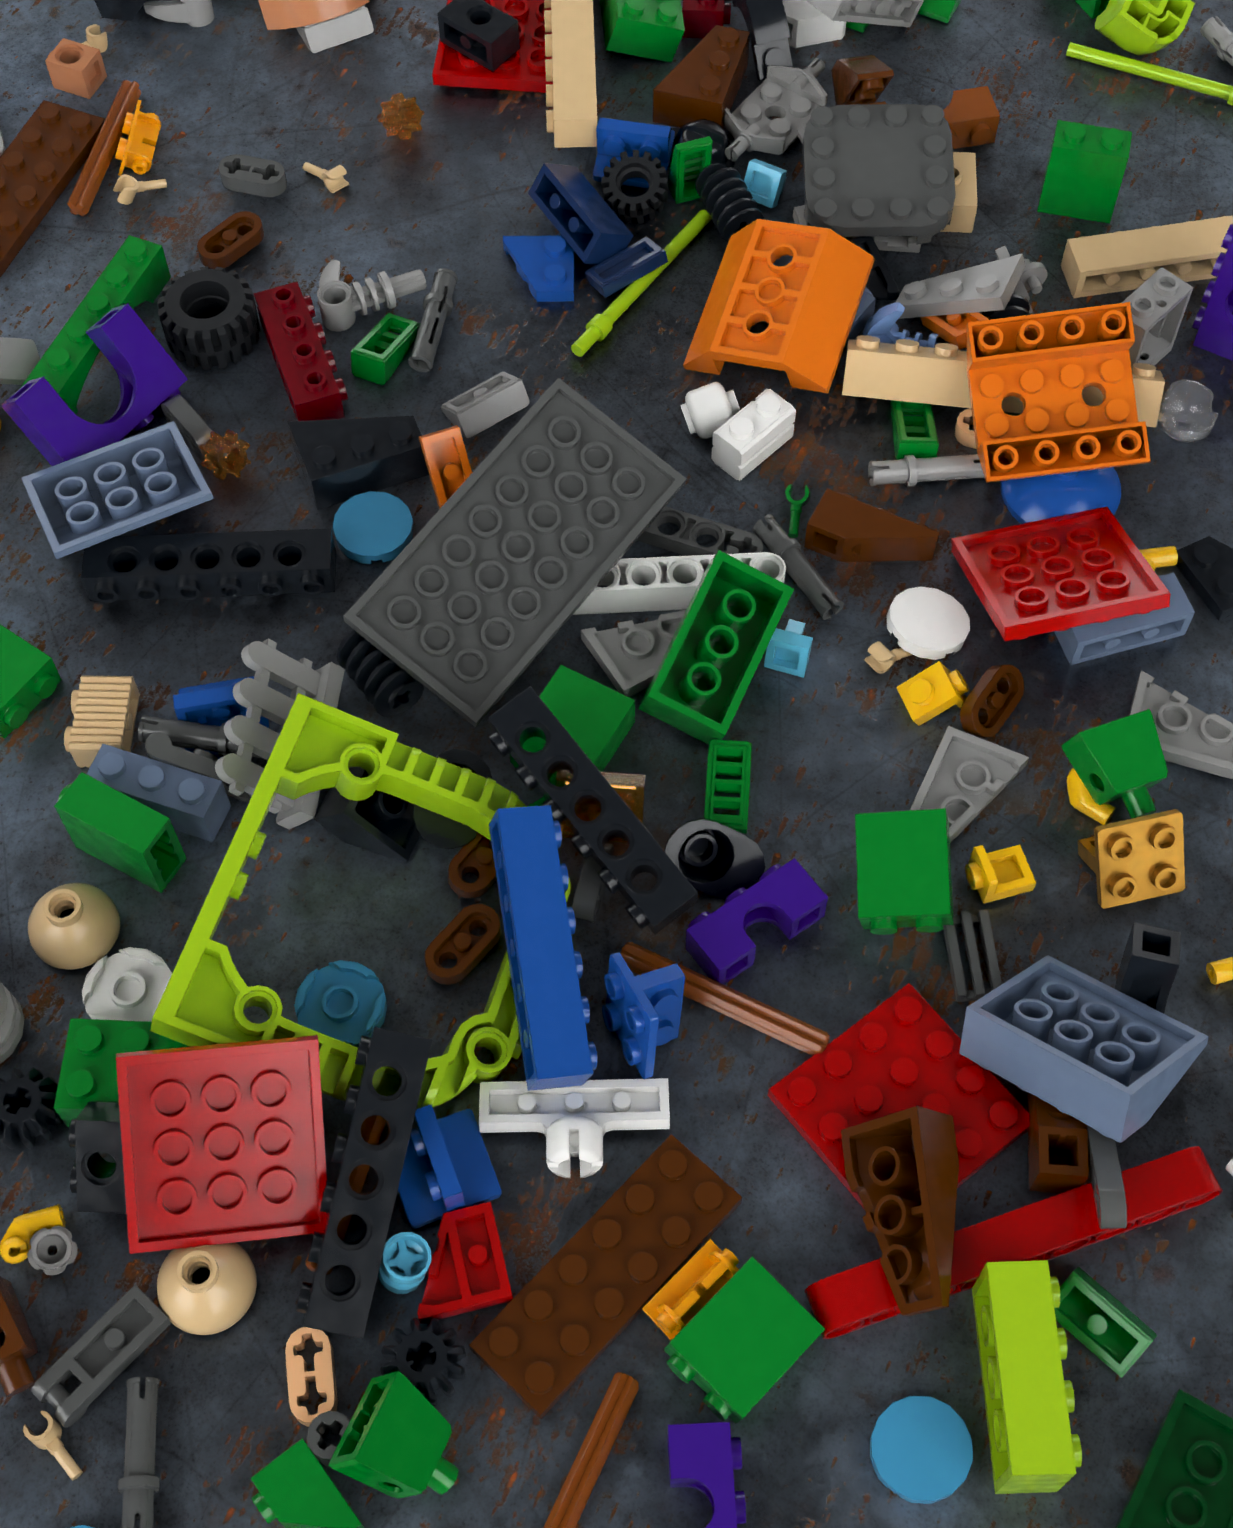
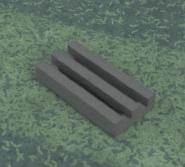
[943,909,1002,1002]

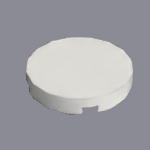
[886,586,970,660]
[82,947,172,1022]

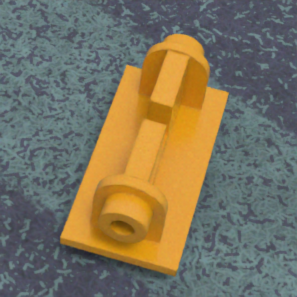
[115,100,162,176]
[642,1239,739,1341]

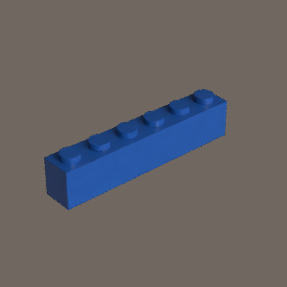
[489,805,597,1091]

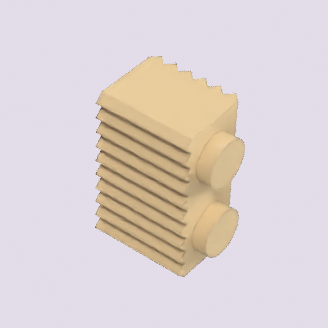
[64,675,140,768]

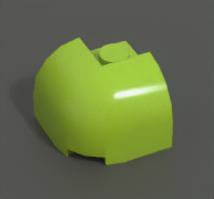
[1095,0,1195,56]

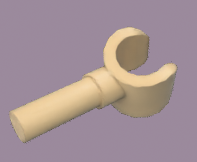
[81,24,108,53]
[303,162,350,193]
[113,174,167,205]
[864,641,913,674]
[23,1411,83,1481]

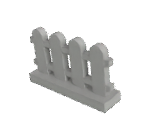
[215,638,345,830]

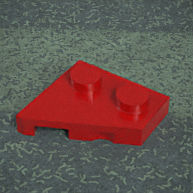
[417,1201,513,1324]

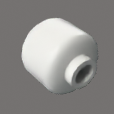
[680,382,740,439]

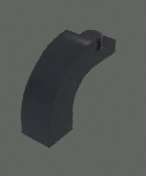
[732,0,793,81]
[1115,922,1181,1014]

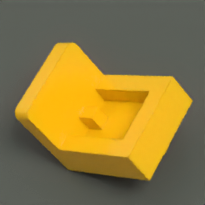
[896,661,970,726]
[965,844,1036,904]

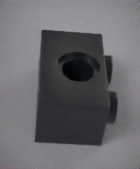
[437,0,520,71]
[69,1101,127,1214]

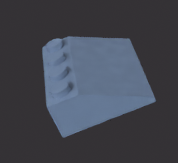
[21,421,214,559]
[959,955,1209,1143]

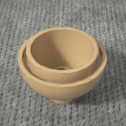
[28,883,120,970]
[157,1242,257,1335]

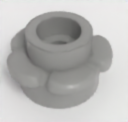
[27,1226,78,1275]

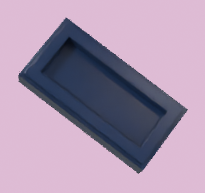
[585,237,668,298]

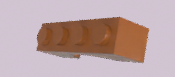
[869,86,1000,149]

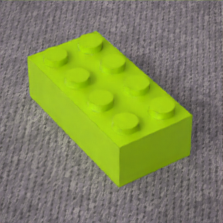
[972,1260,1082,1494]

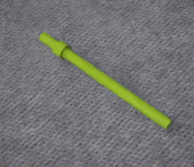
[1066,42,1233,106]
[571,210,711,357]

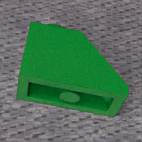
[250,1438,364,1528]

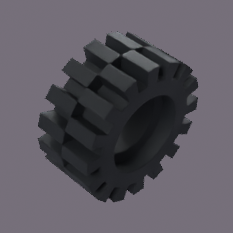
[601,150,668,224]

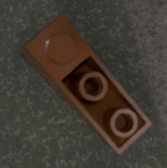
[831,55,894,105]
[804,488,940,562]
[1028,1092,1089,1193]

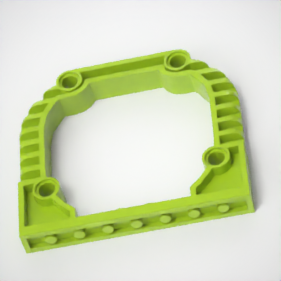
[150,693,571,1109]

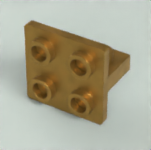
[1078,809,1185,909]

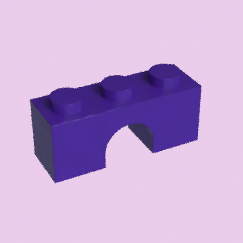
[685,858,828,984]
[667,1422,746,1528]

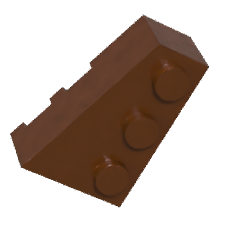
[653,25,750,129]

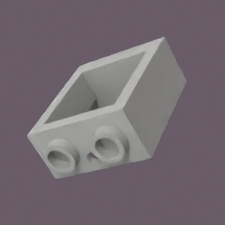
[1122,267,1193,368]

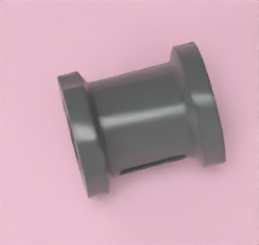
[307,1411,350,1468]

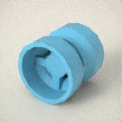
[378,1232,432,1294]

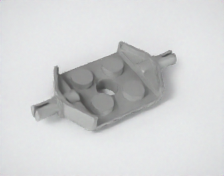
[724,58,828,161]

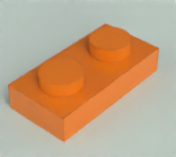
[921,312,989,350]
[419,425,472,509]

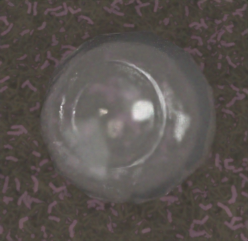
[1158,379,1219,443]

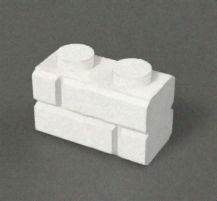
[711,389,796,481]

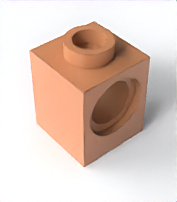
[45,38,107,99]

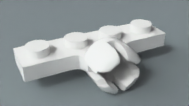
[479,1078,670,1179]

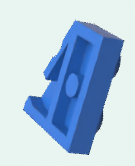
[503,235,574,302]

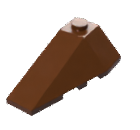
[841,1106,959,1316]

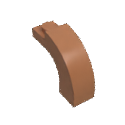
[258,0,370,30]

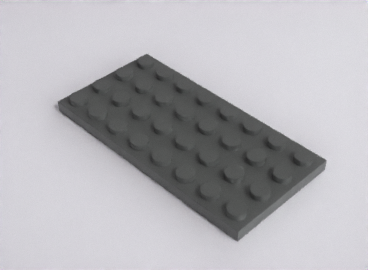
[343,378,686,728]

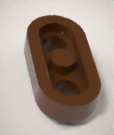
[197,211,264,269]
[960,664,1024,737]
[448,833,497,898]
[425,904,501,985]

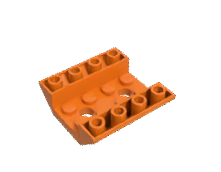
[683,219,875,394]
[967,302,1151,483]

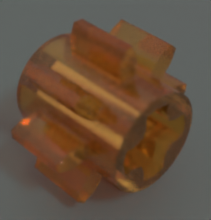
[378,93,424,140]
[200,429,251,480]

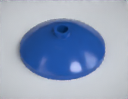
[1000,467,1121,524]

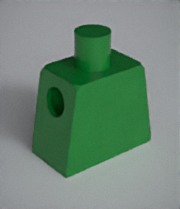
[1061,709,1168,819]
[328,1371,459,1499]

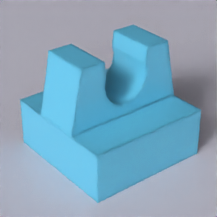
[744,158,787,208]
[764,619,813,678]

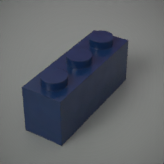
[528,163,634,264]

